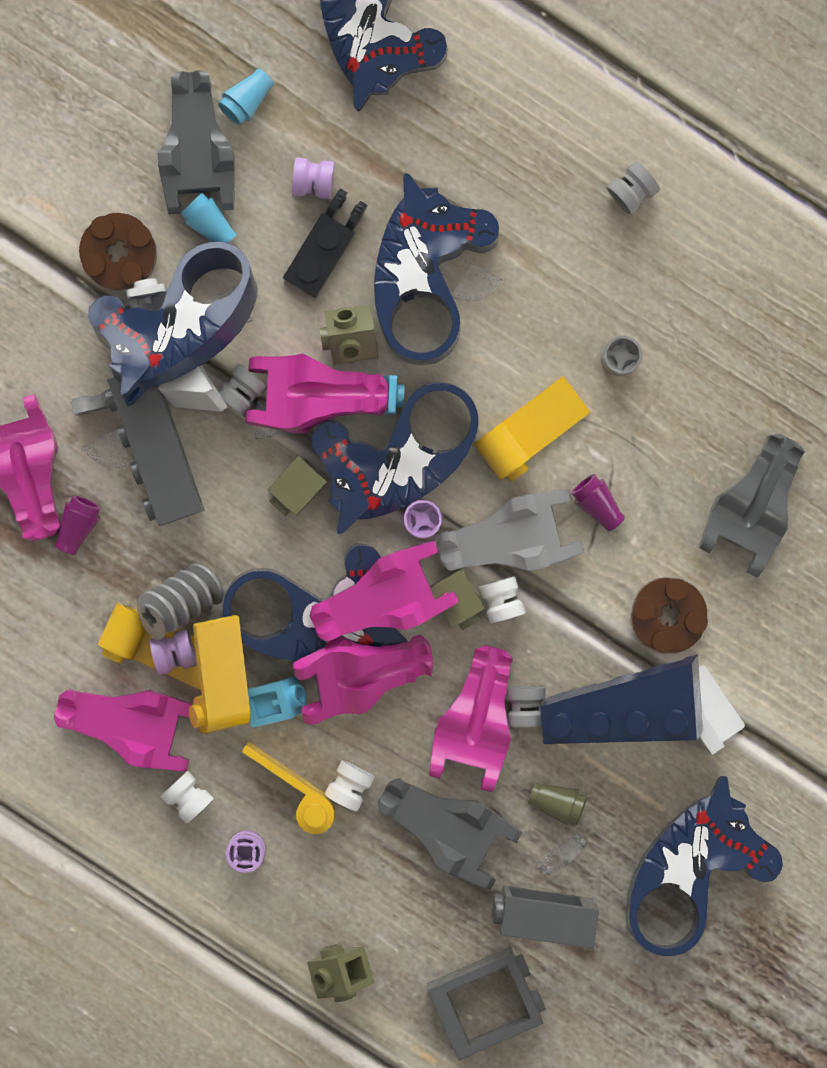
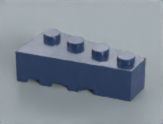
[540,654,703,744]

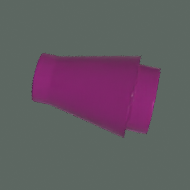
[571,474,625,532]
[55,495,101,555]

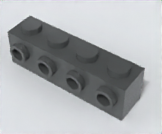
[104,377,205,526]

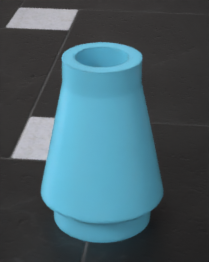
[218,68,274,125]
[180,193,237,243]

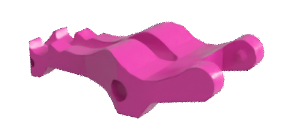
[245,353,389,434]
[0,394,61,541]
[309,541,459,642]
[293,634,434,725]
[429,645,513,793]
[54,689,193,771]

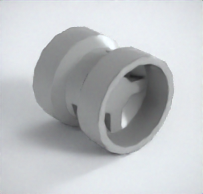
[607,161,660,215]
[601,336,642,376]
[218,364,267,417]
[507,686,545,727]

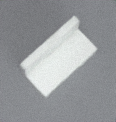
[699,665,745,755]

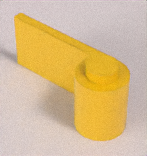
[473,376,591,482]
[97,602,201,690]
[188,615,250,734]
[242,741,335,834]

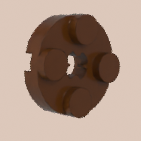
[79,213,157,291]
[631,577,708,653]

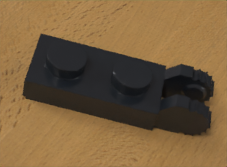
[283,188,368,299]

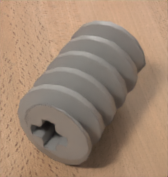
[137,564,224,640]

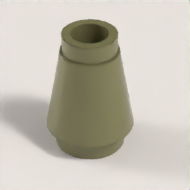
[528,783,587,825]

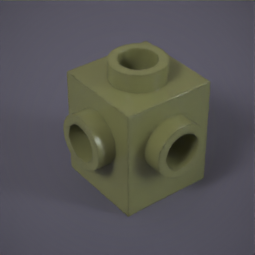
[320,304,379,365]
[307,943,375,1002]

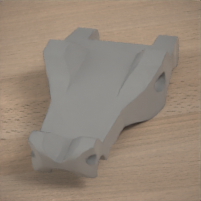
[437,489,584,571]

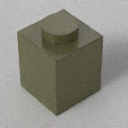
[268,456,328,516]
[430,568,485,630]

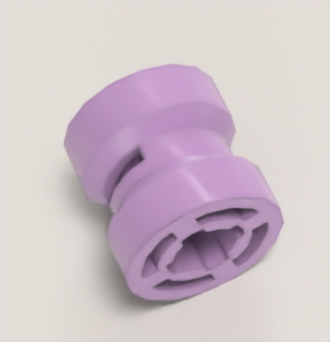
[292,157,334,200]
[404,500,442,538]
[150,629,197,675]
[225,830,266,873]

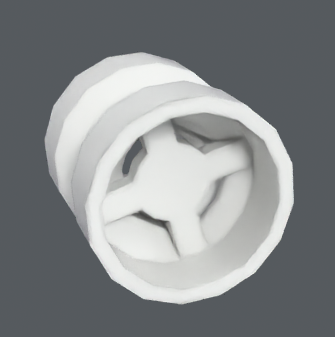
[479,576,526,624]
[324,760,375,812]
[160,771,214,824]

